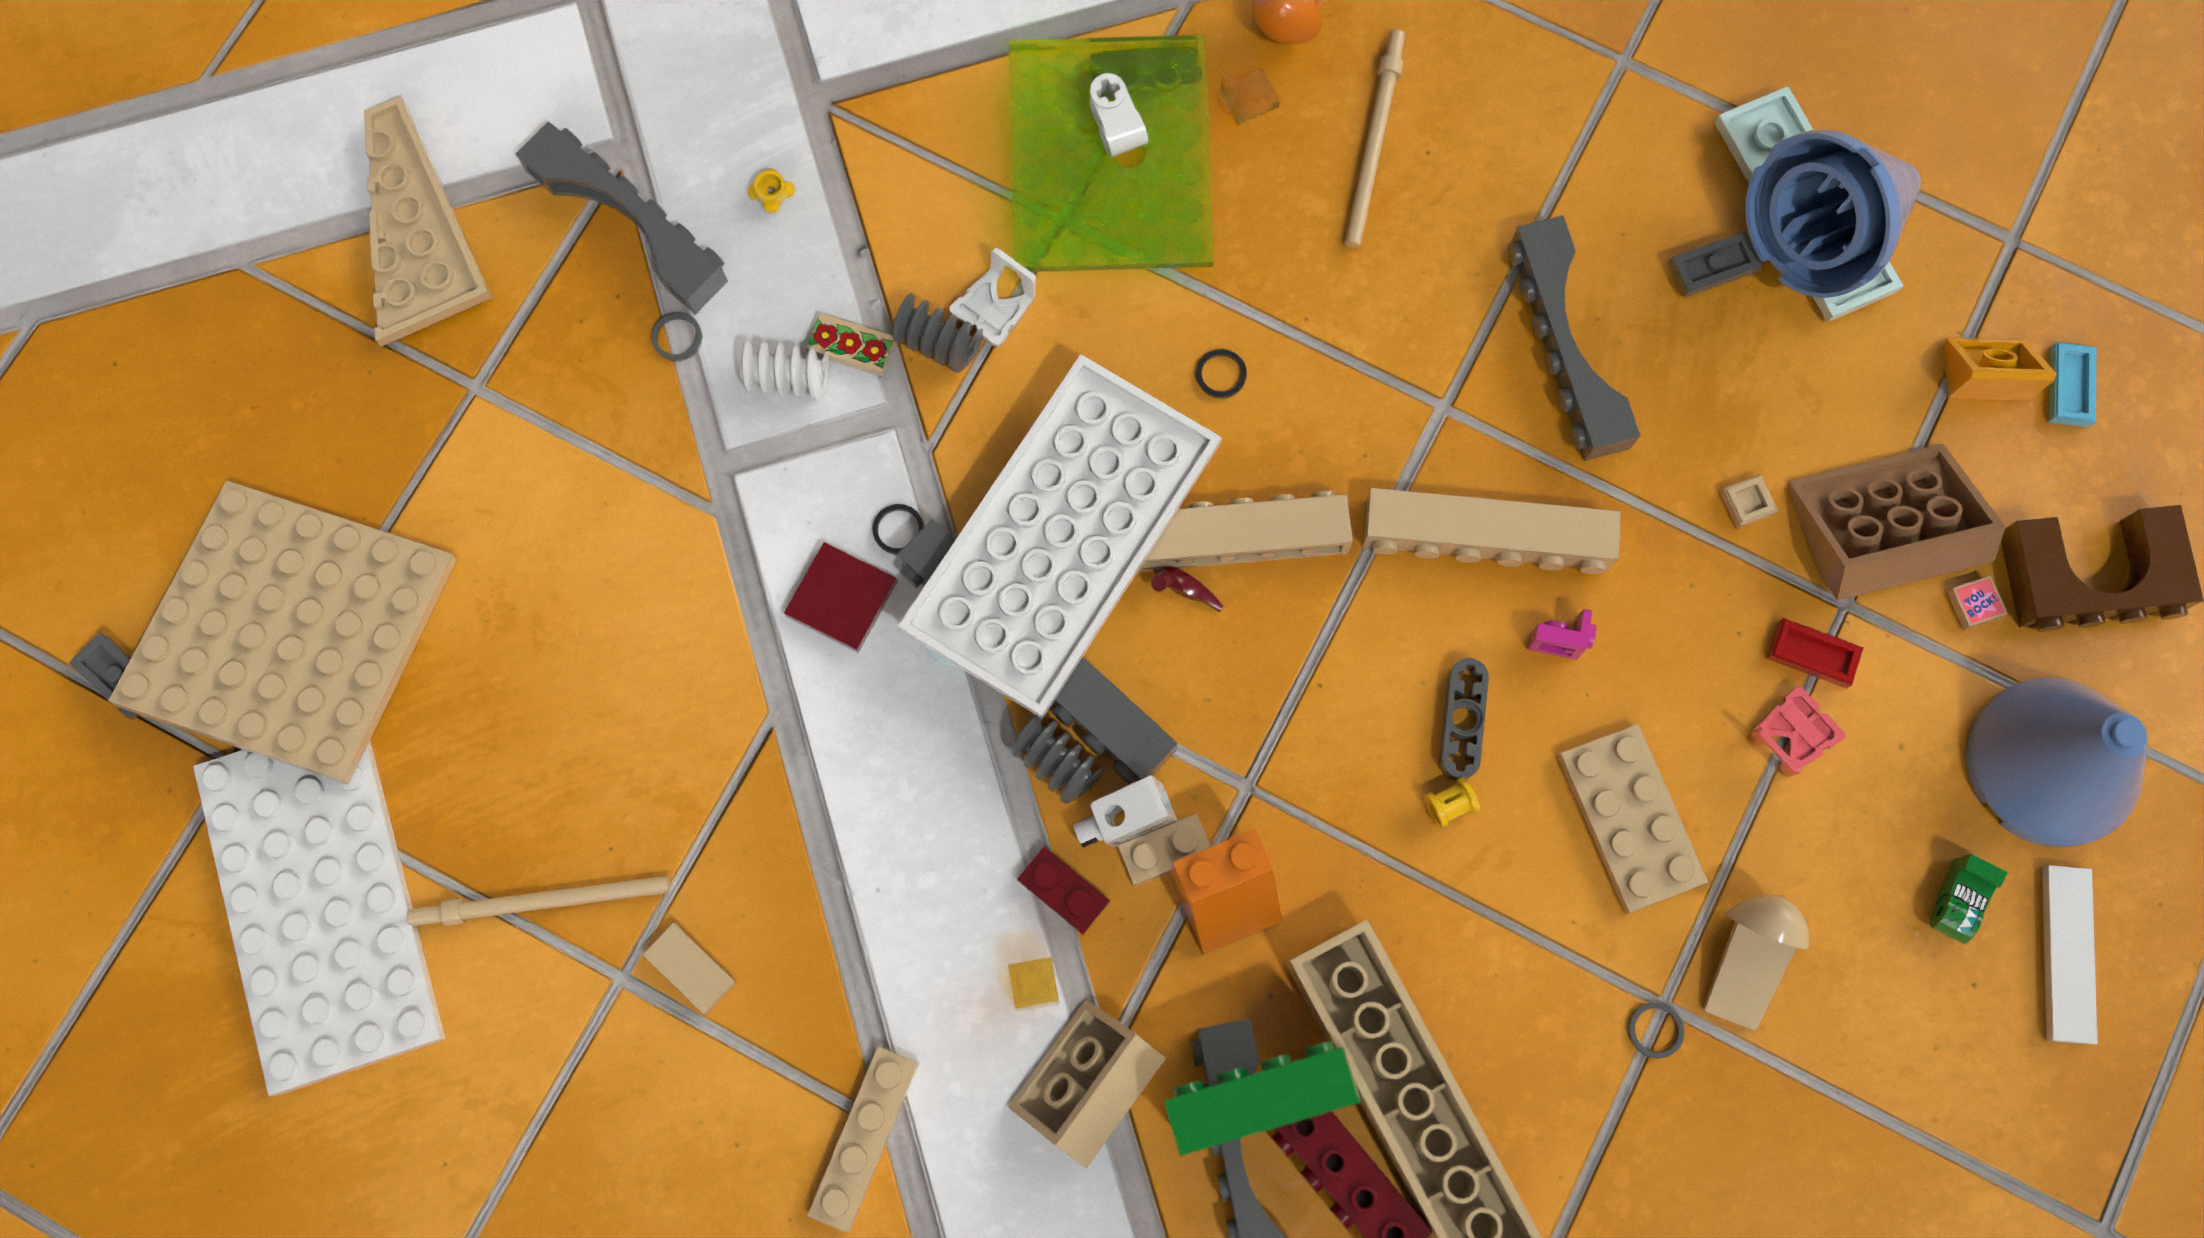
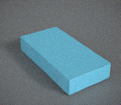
[2048,342,2097,427]

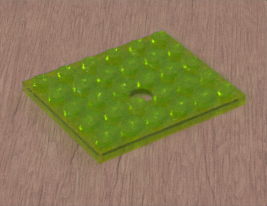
[1009,35,1214,272]

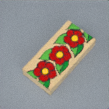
[806,313,896,377]

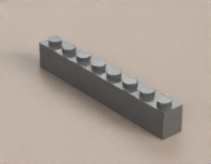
[897,519,1178,784]

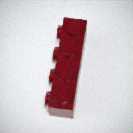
[1270,1111,1433,1238]

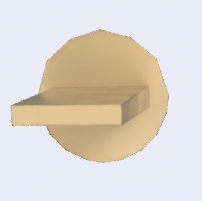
[1703,894,1809,1031]

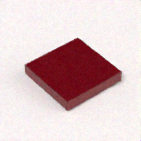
[784,542,898,653]

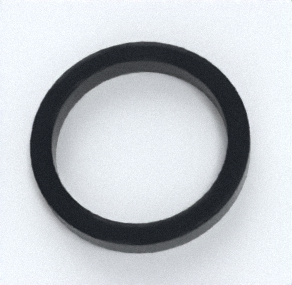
[1196,349,1247,399]
[873,504,924,555]

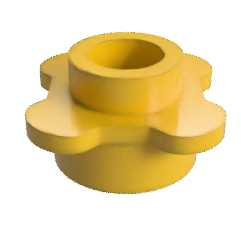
[748,169,795,214]

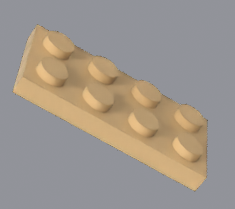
[1557,724,1709,914]

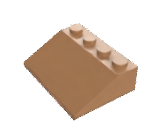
[1788,444,2005,601]

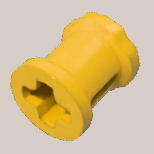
[1424,777,1480,830]

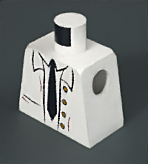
[1073,775,1178,848]

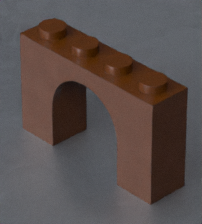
[2001,505,2204,632]

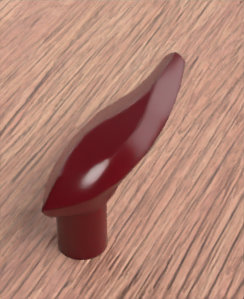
[1151,567,1223,612]

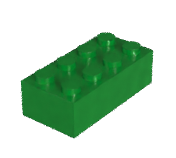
[1164,1041,1361,1156]

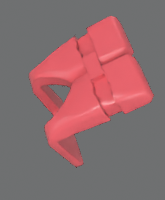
[1750,686,1845,777]

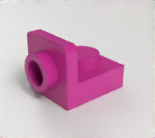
[1527,609,1596,660]

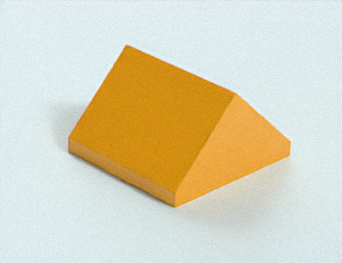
[1944,338,2056,401]

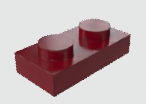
[1017,847,1110,935]

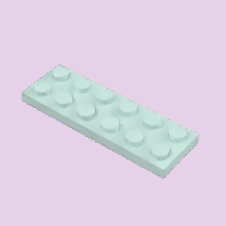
[1714,86,1904,322]

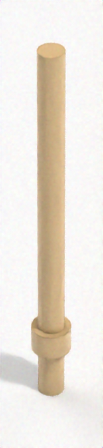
[1345,30,1406,248]
[407,876,670,926]

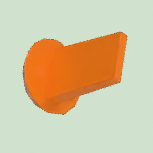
[1252,0,1326,44]

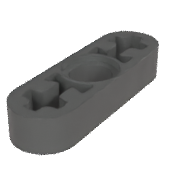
[1439,658,1489,781]

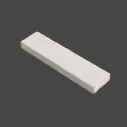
[2042,865,2098,1045]

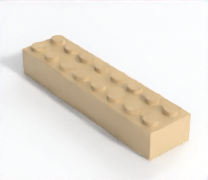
[1286,919,1542,1238]

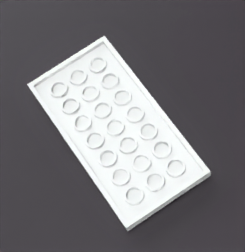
[898,354,1222,719]
[193,741,445,1096]

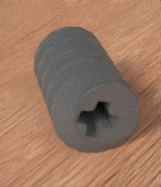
[893,293,983,373]
[1011,715,1105,804]

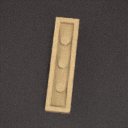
[807,1047,920,1233]

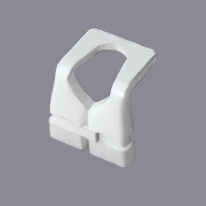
[949,248,1036,348]

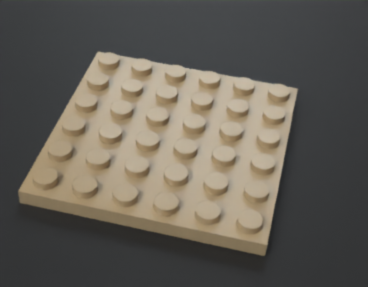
[108,480,457,785]

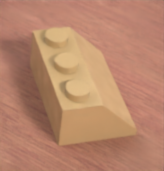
[1008,1000,1166,1168]

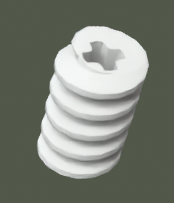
[740,340,829,400]

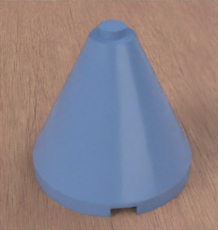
[1745,129,1921,298]
[1966,677,2147,847]

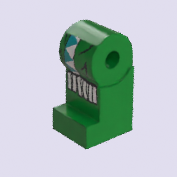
[1929,854,2008,944]

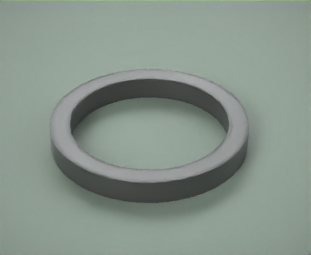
[651,312,703,361]
[1628,1003,1684,1058]

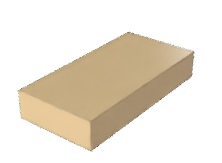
[643,923,737,1015]

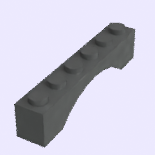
[515,121,728,315]
[1508,215,1641,461]
[1190,1019,1287,1238]

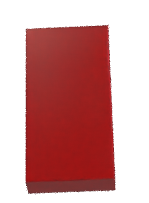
[1767,618,1864,689]

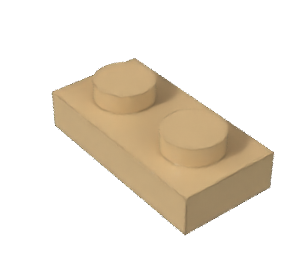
[1118,813,1211,887]

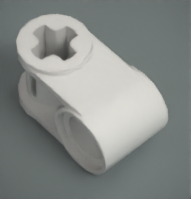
[1089,73,1148,158]

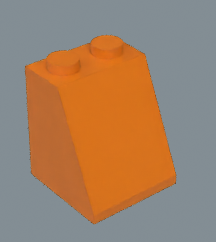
[1170,829,1283,955]

